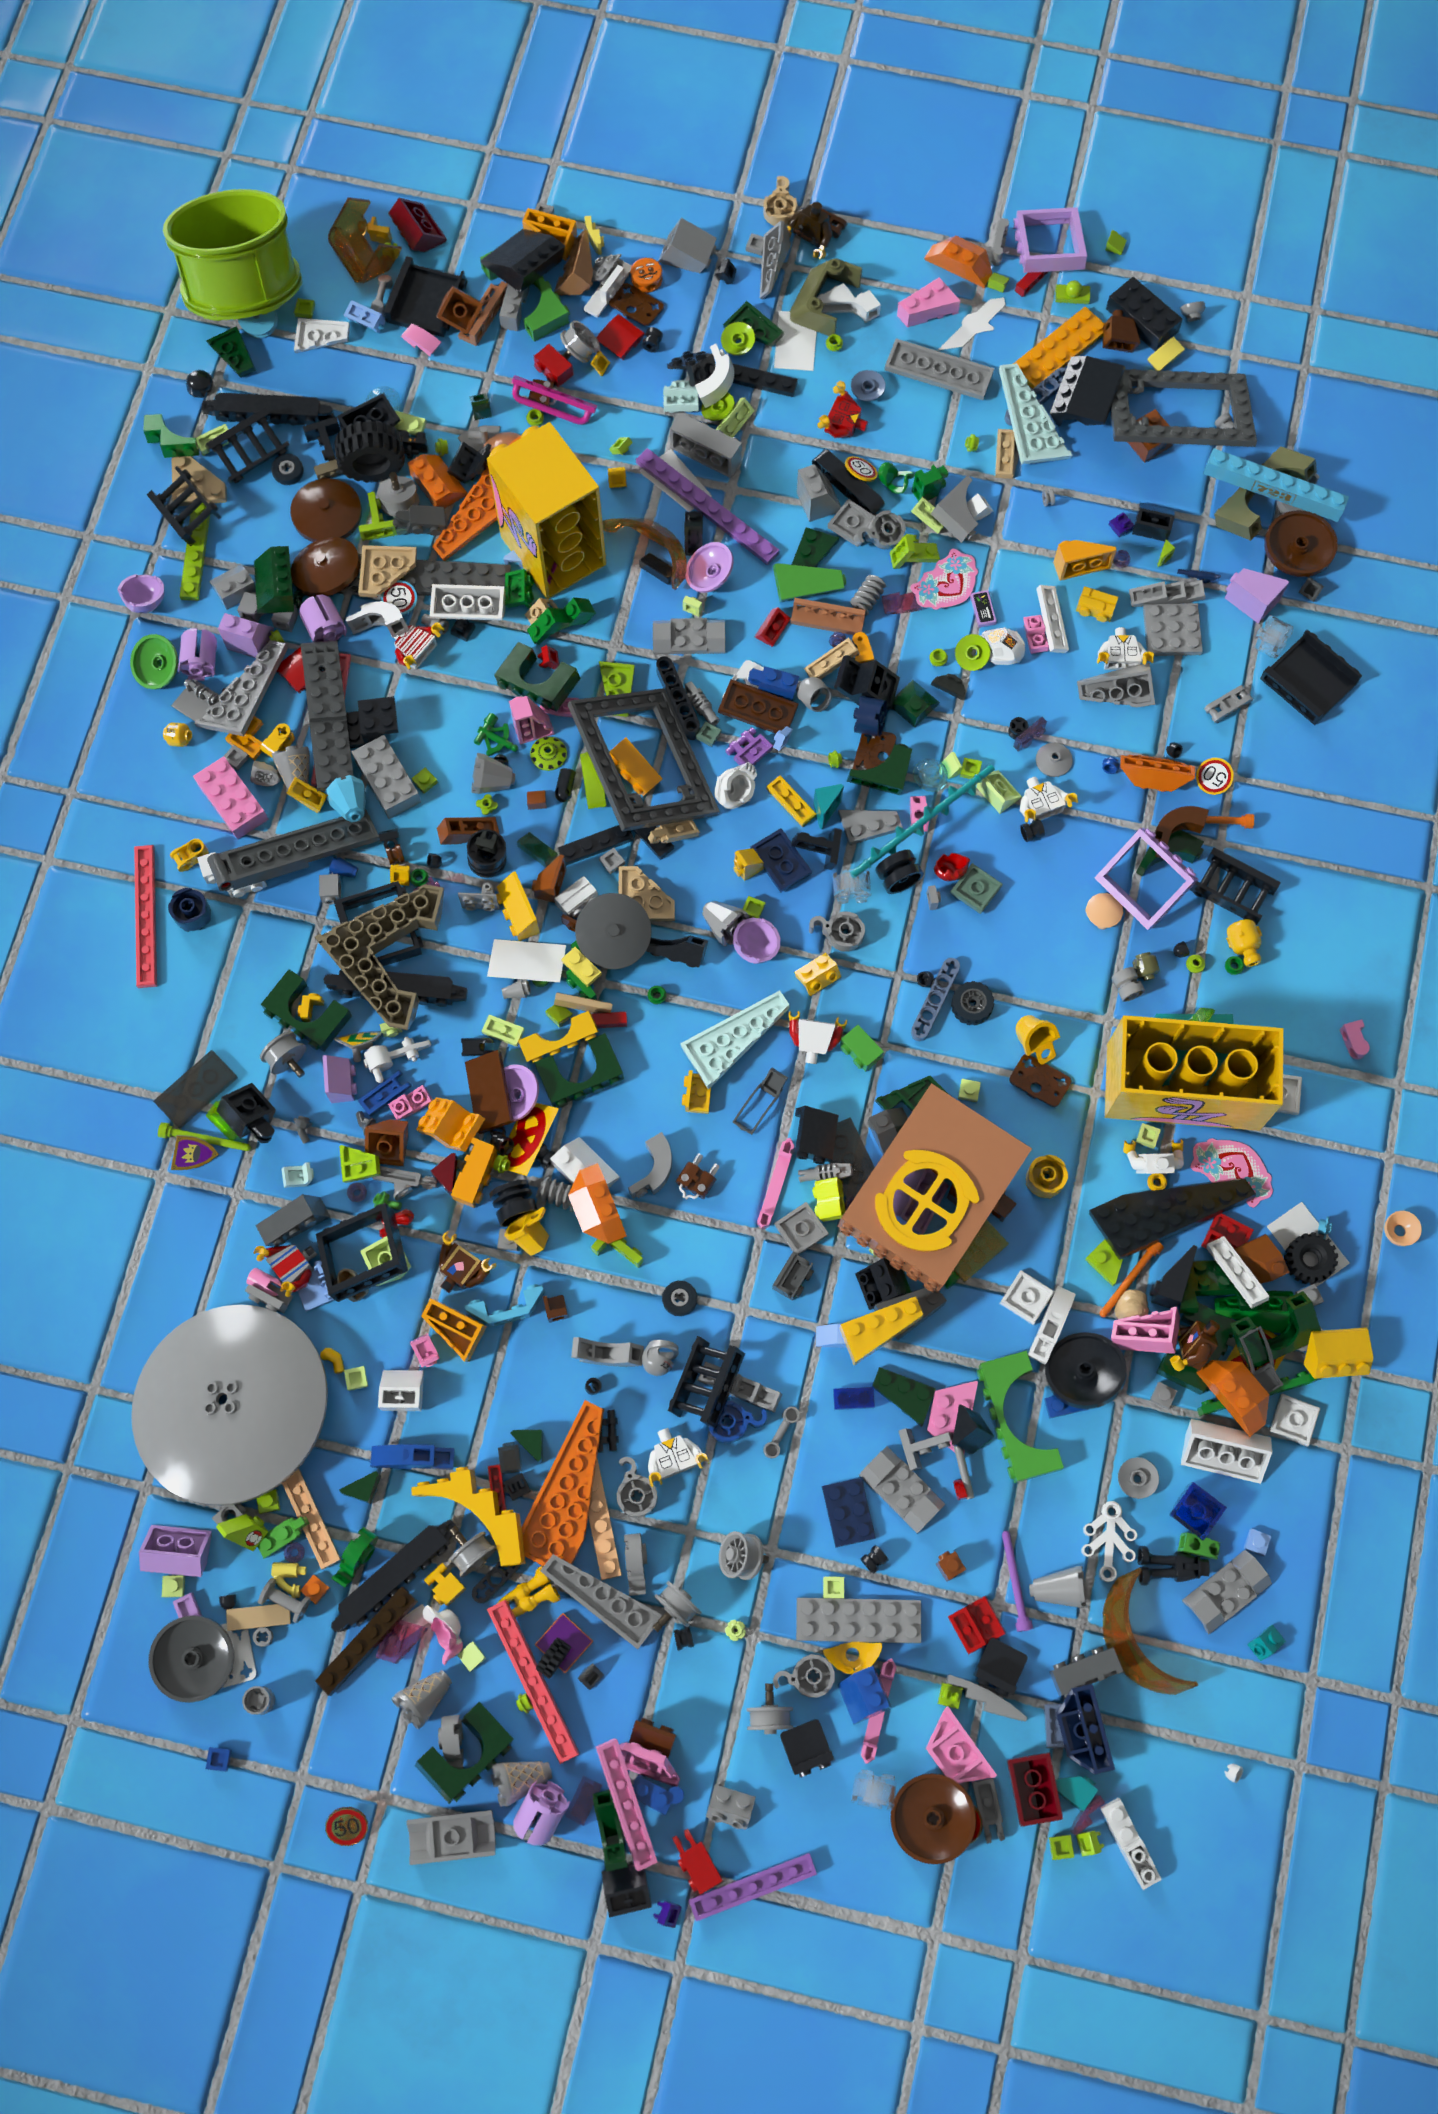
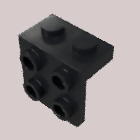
[667,351,716,387]
[447,441,491,484]
[973,1638,1028,1697]
[780,1719,835,1778]

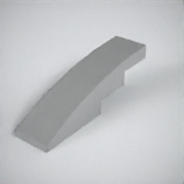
[1129,580,1206,607]
[698,1362,782,1413]
[945,1675,1027,1722]

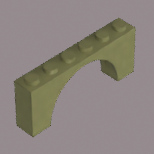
[1214,446,1317,541]

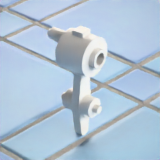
[363,1037,432,1083]

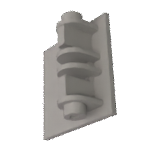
[591,254,624,287]
[171,679,219,721]
[458,883,500,911]

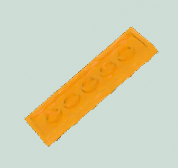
[1013,306,1105,389]

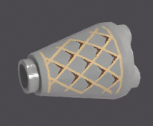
[272,746,310,799]
[391,1670,452,1730]
[491,1761,552,1807]

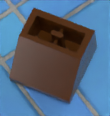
[629,1718,677,1759]

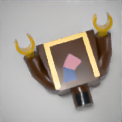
[439,1230,497,1293]
[1170,1320,1220,1371]

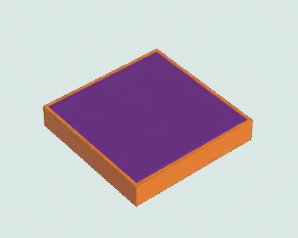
[535,1613,594,1674]

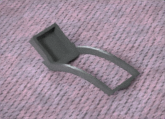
[733,1067,788,1135]
[1239,1326,1284,1393]

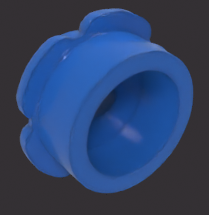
[1102,757,1120,774]

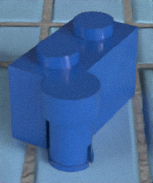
[632,1774,684,1815]

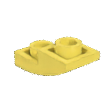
[584,216,604,255]
[1147,337,1185,371]

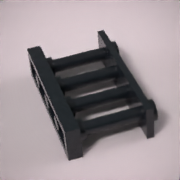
[205,407,290,484]
[146,466,221,546]
[1190,847,1281,925]
[667,1336,745,1429]

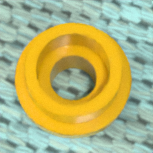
[1147,1173,1167,1191]

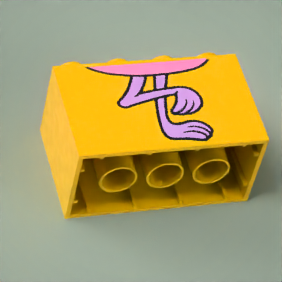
[487,422,606,599]
[1105,1015,1283,1131]

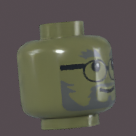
[1132,952,1160,981]

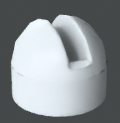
[1225,1764,1243,1783]

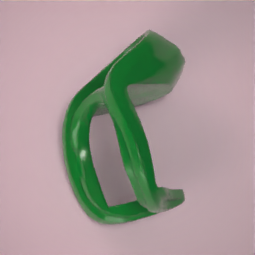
[878,462,915,494]

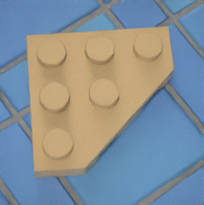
[172,456,227,506]
[358,545,417,597]
[618,866,675,921]

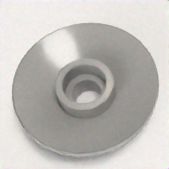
[1036,743,1073,777]
[1118,1457,1159,1499]

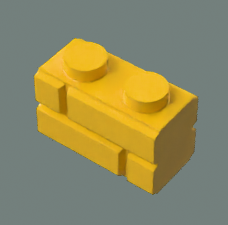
[1076,586,1118,622]

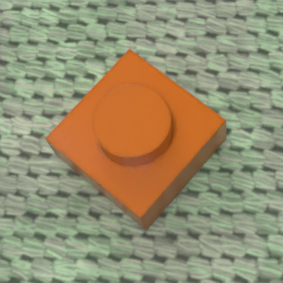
[300,1574,330,1605]

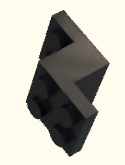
[834,655,900,710]
[346,696,399,748]

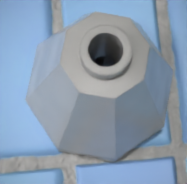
[471,753,515,794]
[702,901,749,946]

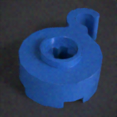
[708,1401,767,1443]

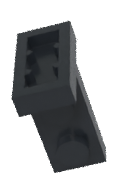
[303,417,341,461]
[684,511,703,556]
[791,828,842,870]

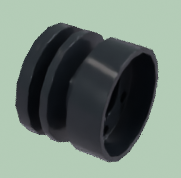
[467,829,506,878]
[489,1179,538,1227]

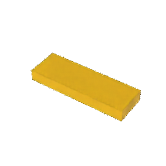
[766,775,817,827]

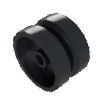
[875,850,924,894]

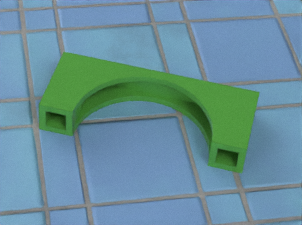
[480,250,570,342]
[977,1351,1064,1483]

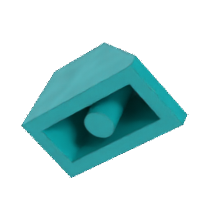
[1055,1776,1098,1811]

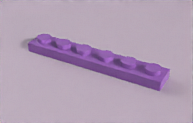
[689,1853,817,1922]

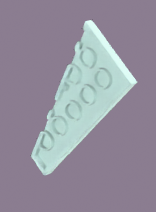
[999,363,1073,464]
[680,991,790,1090]

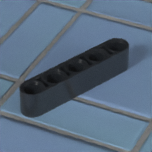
[812,449,885,515]
[656,656,700,740]

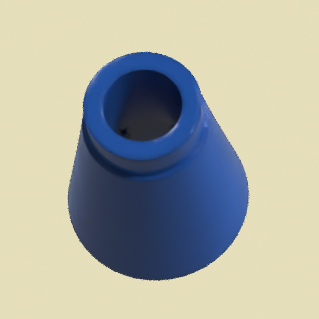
[329,857,358,878]

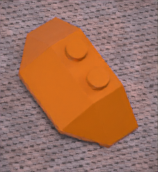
[924,236,992,288]
[1120,755,1195,792]
[568,1163,627,1244]
[1196,1360,1269,1437]

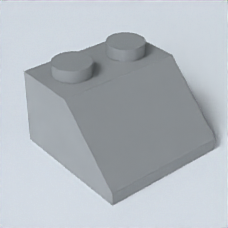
[209,564,256,609]

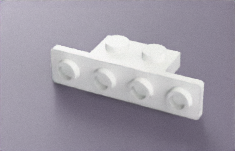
[584,261,632,318]

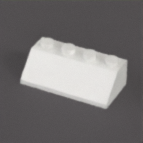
[430,584,506,620]
[1181,1419,1272,1484]

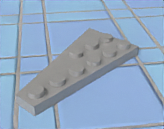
[194,640,288,736]

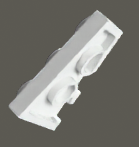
[294,318,350,353]

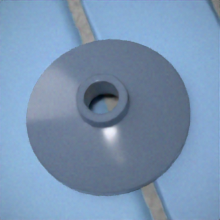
[851,370,885,401]

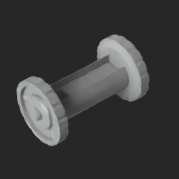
[258,1578,311,1623]

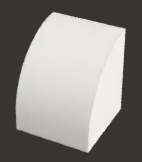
[967,494,993,521]

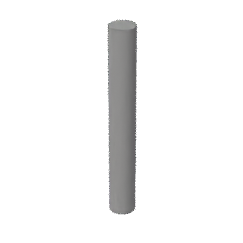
[954,1446,975,1499]

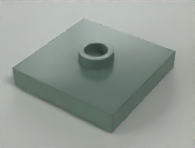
[950,863,1003,914]

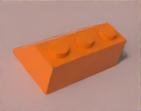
[407,454,468,509]

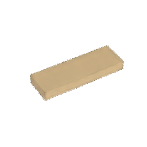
[995,429,1015,479]
[804,638,859,679]
[554,992,613,1013]
[226,1604,291,1631]

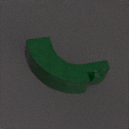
[592,1790,628,1872]

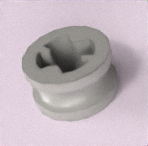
[1042,489,1055,507]
[253,1627,273,1647]

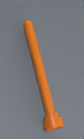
[1164,814,1254,829]
[1100,1242,1164,1317]

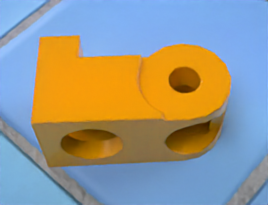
[852,632,874,664]

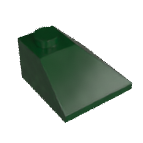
[892,680,940,727]

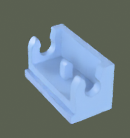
[344,300,386,333]

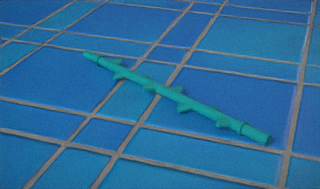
[850,764,995,879]

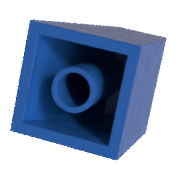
[837,1665,892,1725]

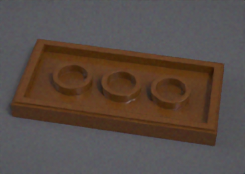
[718,679,799,734]
[465,1050,513,1134]

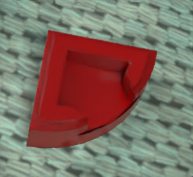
[953,1479,967,1500]

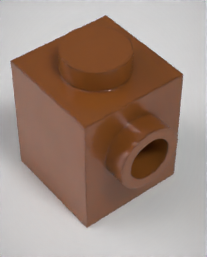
[936,1551,966,1582]

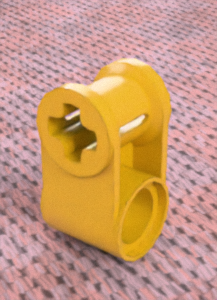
[260,724,295,758]
[170,839,209,872]

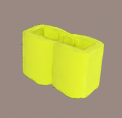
[813,1177,846,1222]

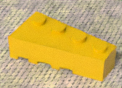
[839,1296,923,1366]

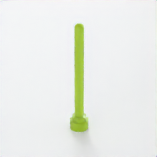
[158,1122,251,1151]

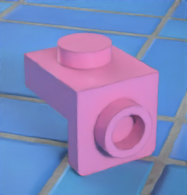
[410,1333,439,1367]

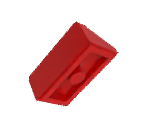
[755,607,791,647]

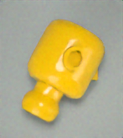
[1226,919,1262,967]

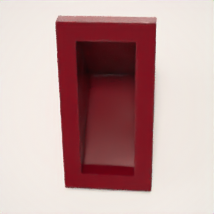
[431,1153,458,1196]

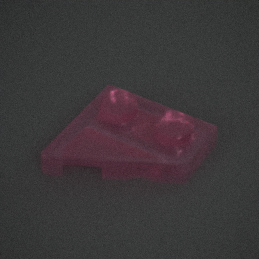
[376,1620,428,1664]

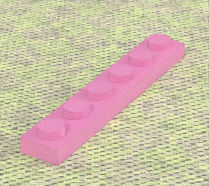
[596,1738,658,1871]

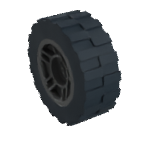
[951,981,994,1025]

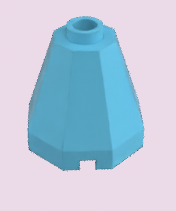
[326,775,366,822]

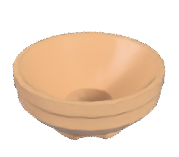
[1384,1211,1422,1247]

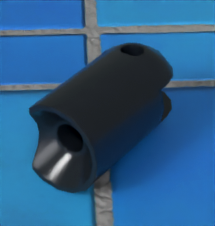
[555,768,576,802]
[461,1038,495,1056]

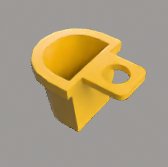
[1015,1015,1060,1065]
[504,1207,549,1256]

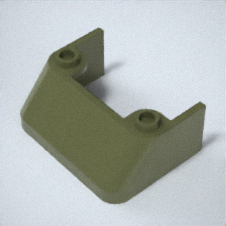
[790,259,862,336]

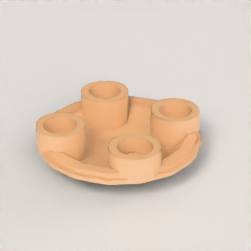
[1085,893,1123,930]

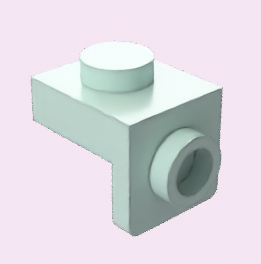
[281,1162,314,1188]

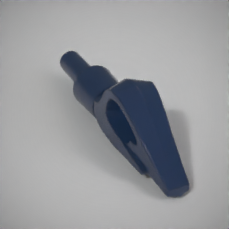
[1177,569,1221,584]

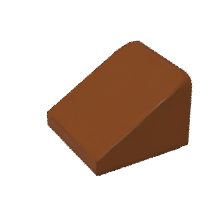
[527,790,547,810]

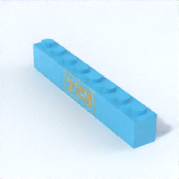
[1203,448,1349,522]

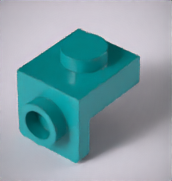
[1248,1625,1286,1661]

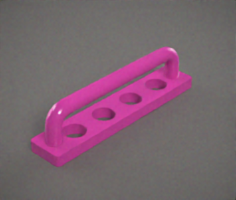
[511,375,597,425]

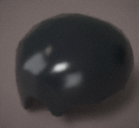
[186,369,213,398]

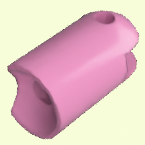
[246,1268,282,1297]

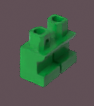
[912,464,949,502]

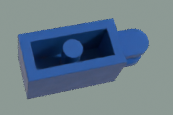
[748,666,799,701]

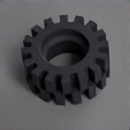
[536,1637,571,1679]

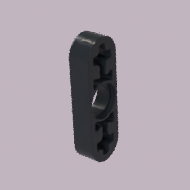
[472,1561,521,1603]

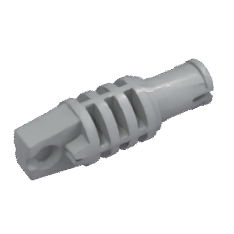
[684,681,719,726]
[798,1163,853,1182]

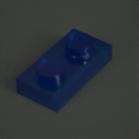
[833,1387,875,1410]

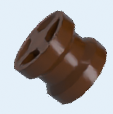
[385,844,405,866]

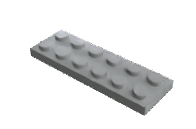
[885,339,994,400]
[796,1598,921,1643]

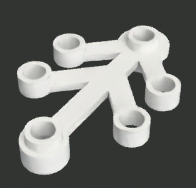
[1081,1501,1137,1582]

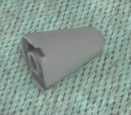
[1029,1566,1087,1608]

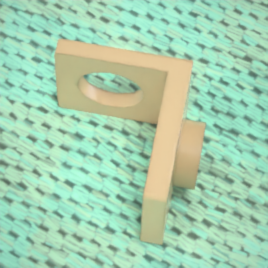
[525,598,558,625]

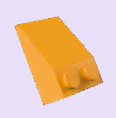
[1053,540,1117,581]

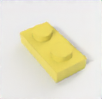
[561,947,602,987]

